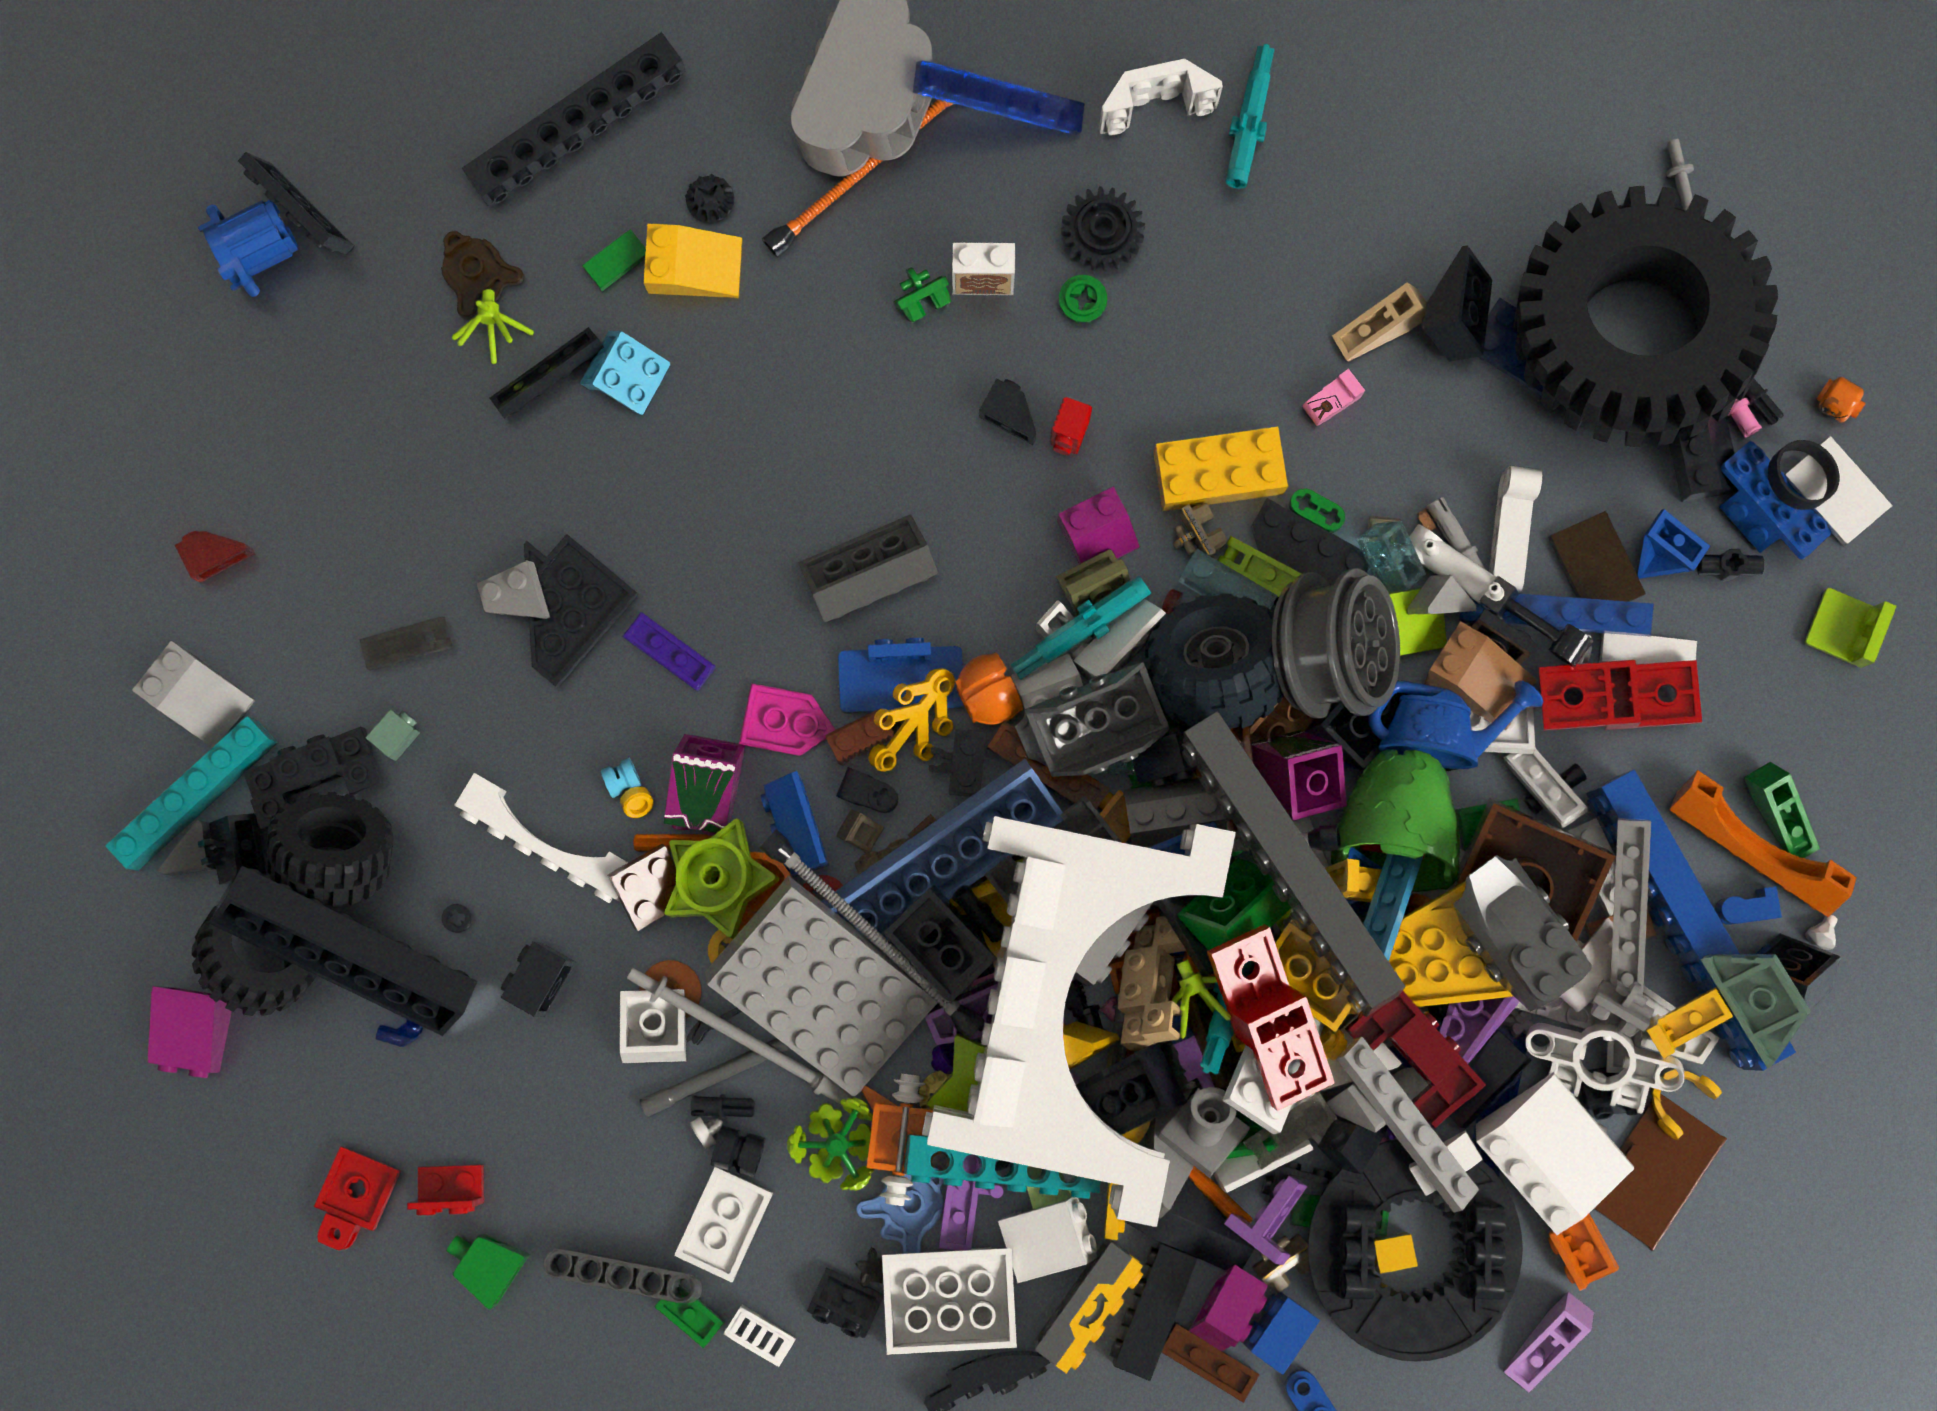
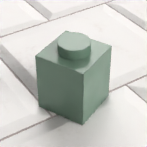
[366,709,420,761]

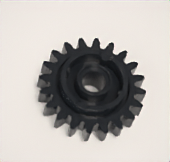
[1061,186,1145,272]

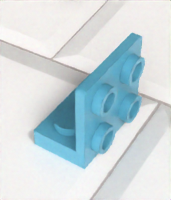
[580,331,670,415]

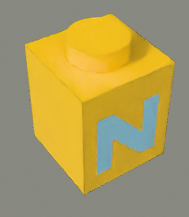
[1374,1232,1418,1274]

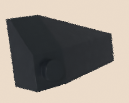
[1125,1176,1254,1270]

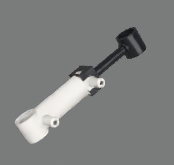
[1400,524,1594,667]

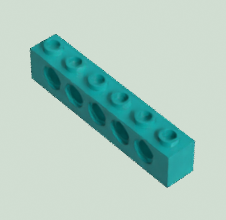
[903,1134,1101,1199]

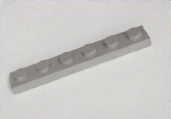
[1337,1037,1479,1212]

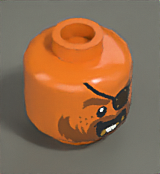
[1816,377,1866,423]

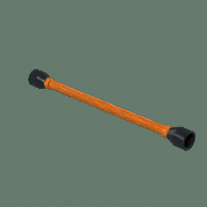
[762,70,979,257]

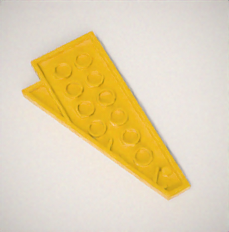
[1348,881,1514,1014]

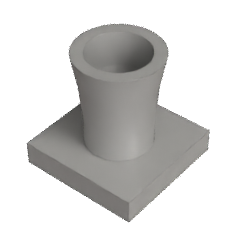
[1158,1087,1250,1178]

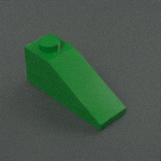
[1744,762,1820,858]

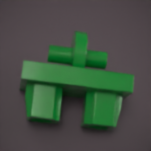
[893,267,951,322]

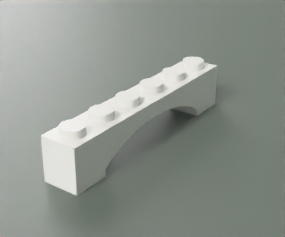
[455,773,628,903]

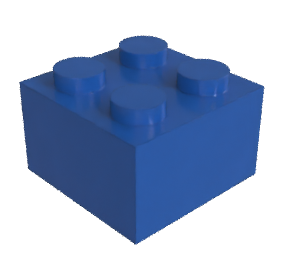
[1244,1292,1320,1375]

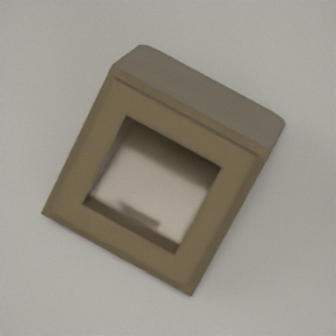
[837,809,884,853]

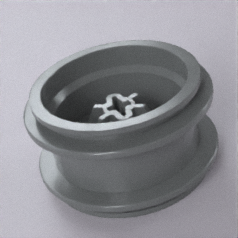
[1272,568,1400,718]

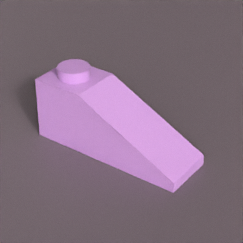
[1504,1292,1594,1392]

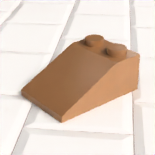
[1424,621,1537,730]

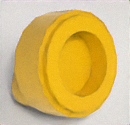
[620,786,654,818]

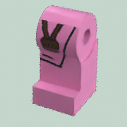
[1302,369,1365,426]

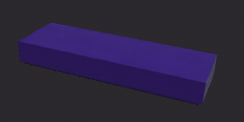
[622,612,716,692]

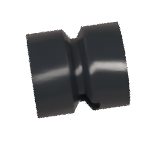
[711,1125,766,1178]

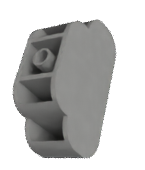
[791,0,938,176]

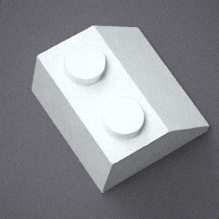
[620,989,686,1063]

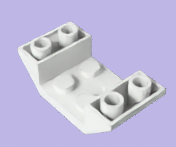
[1099,59,1223,135]

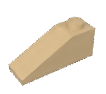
[1332,282,1427,362]

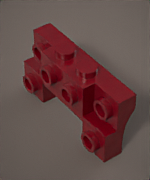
[1345,991,1486,1128]

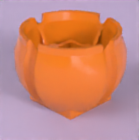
[955,652,1023,725]

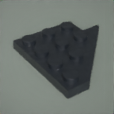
[1251,498,1375,607]
[524,534,638,688]

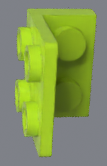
[1804,588,1897,668]

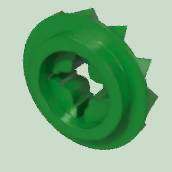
[1059,275,1108,323]

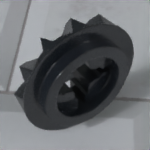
[685,174,734,223]

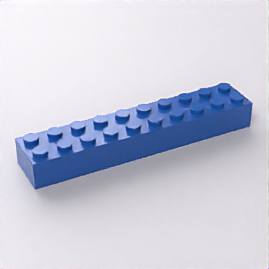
[1586,769,1796,1071]

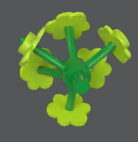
[787,1097,874,1191]

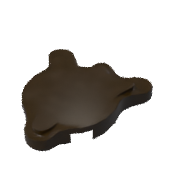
[441,231,524,319]

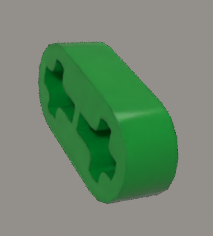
[1289,488,1345,533]

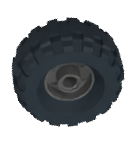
[1144,593,1284,729]

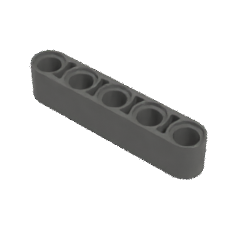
[544,1249,702,1303]

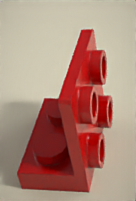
[407,1164,484,1215]

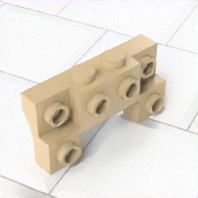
[1118,916,1186,1051]

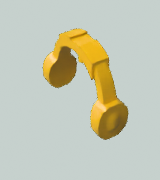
[1651,1069,1722,1140]

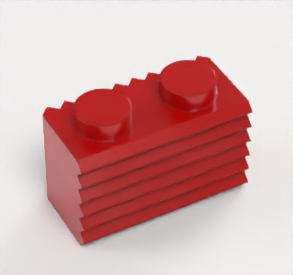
[1050,397,1093,456]

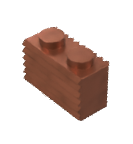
[825,708,894,765]

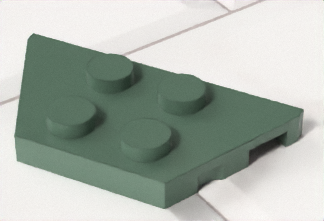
[1701,954,1811,1069]

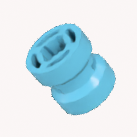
[601,757,642,798]

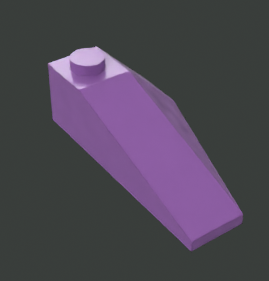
[1440,997,1519,1064]

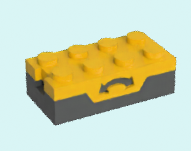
[1033,1239,1143,1374]

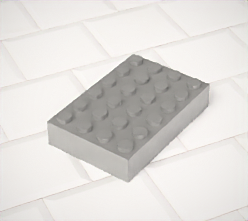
[705,876,937,1097]

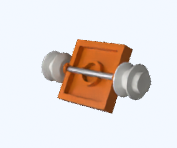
[867,1073,933,1206]

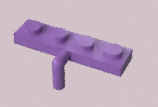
[938,1154,1003,1251]

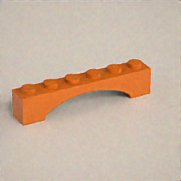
[1669,770,1857,917]

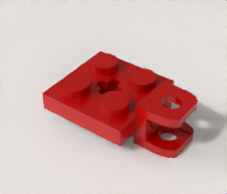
[314,1146,401,1250]

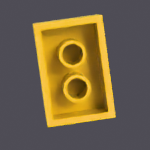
[1275,919,1352,1032]

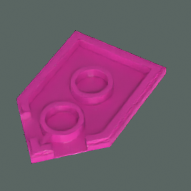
[739,683,836,756]

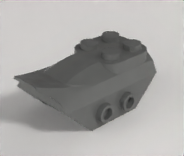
[1015,662,1170,777]
[1453,855,1592,1011]

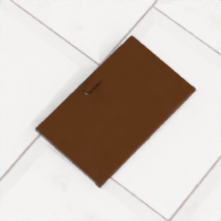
[1594,1094,1727,1251]

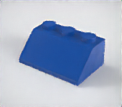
[760,771,829,877]

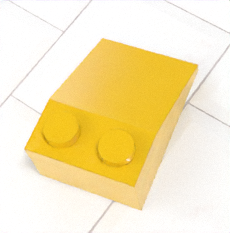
[644,224,742,298]

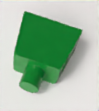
[446,1234,530,1310]

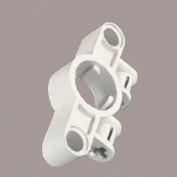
[1525,1023,1685,1114]

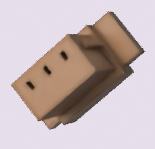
[1417,508,1437,531]

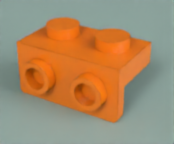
[1548,1213,1619,1291]

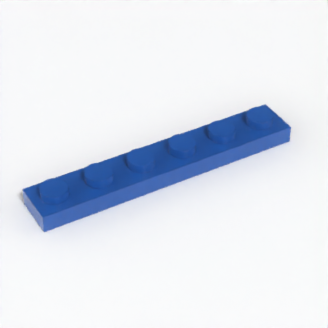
[1459,594,1654,637]

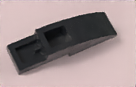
[924,1351,1050,1411]

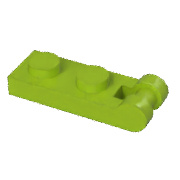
[1216,536,1301,597]

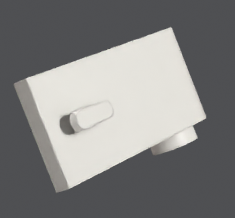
[1560,918,1613,1012]

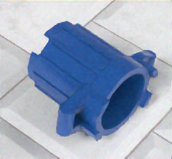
[198,200,299,297]

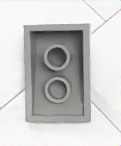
[132,641,255,748]

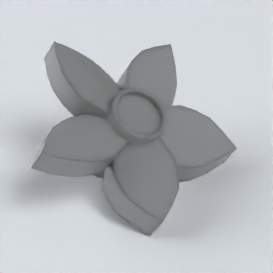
[1502,1008,1533,1038]

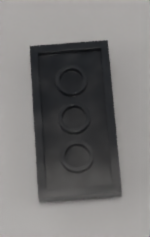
[238,152,354,255]

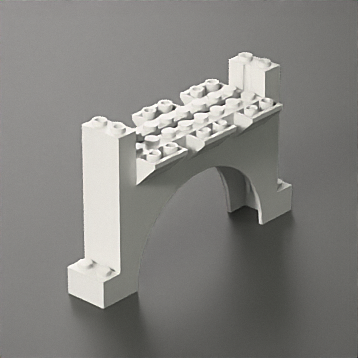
[922,816,1236,1227]

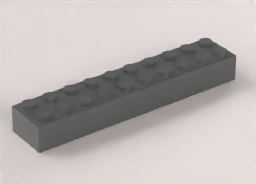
[1182,711,1406,1017]

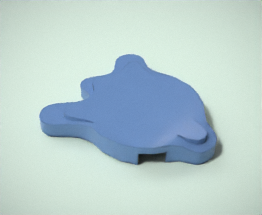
[856,1167,943,1253]

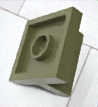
[1056,549,1130,618]

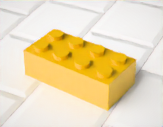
[1153,427,1288,512]

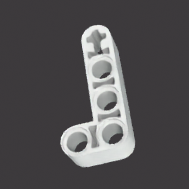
[1489,466,1542,594]

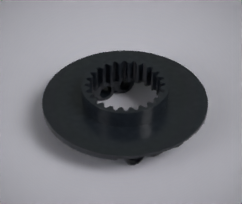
[1308,1139,1523,1362]

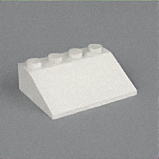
[1476,1072,1634,1235]
[882,1248,1017,1355]

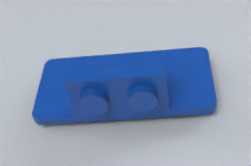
[1719,441,1831,559]
[838,638,963,713]

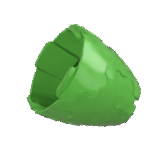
[1331,749,1460,892]

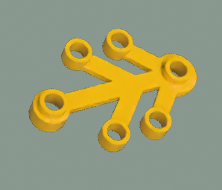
[868,668,955,772]

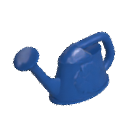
[1368,680,1544,769]

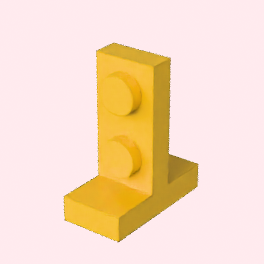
[1325,859,1382,902]
[1646,987,1733,1059]

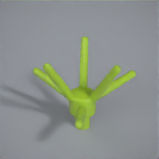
[452,289,534,364]
[1171,959,1244,1039]

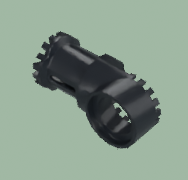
[1065,980,1107,1031]

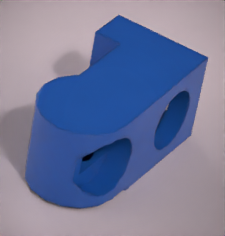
[1715,886,1782,925]

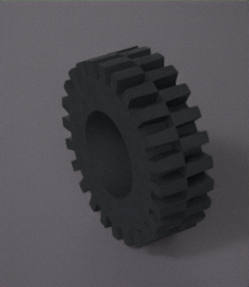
[1513,186,1778,447]

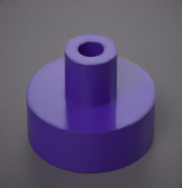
[931,1042,954,1074]

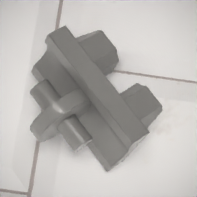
[1591,979,1654,1037]

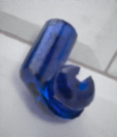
[376,1019,423,1047]

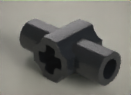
[1697,549,1764,581]

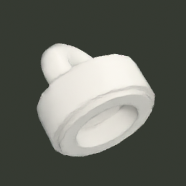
[690,1116,723,1149]

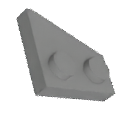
[477,560,550,619]

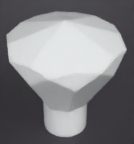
[1805,915,1838,950]

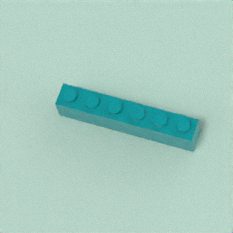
[105,716,278,871]

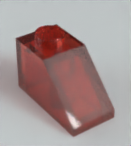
[175,531,255,583]

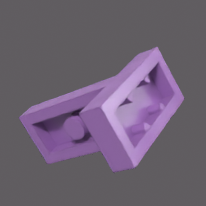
[1224,1176,1308,1266]

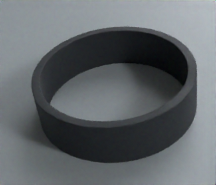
[1768,440,1840,510]

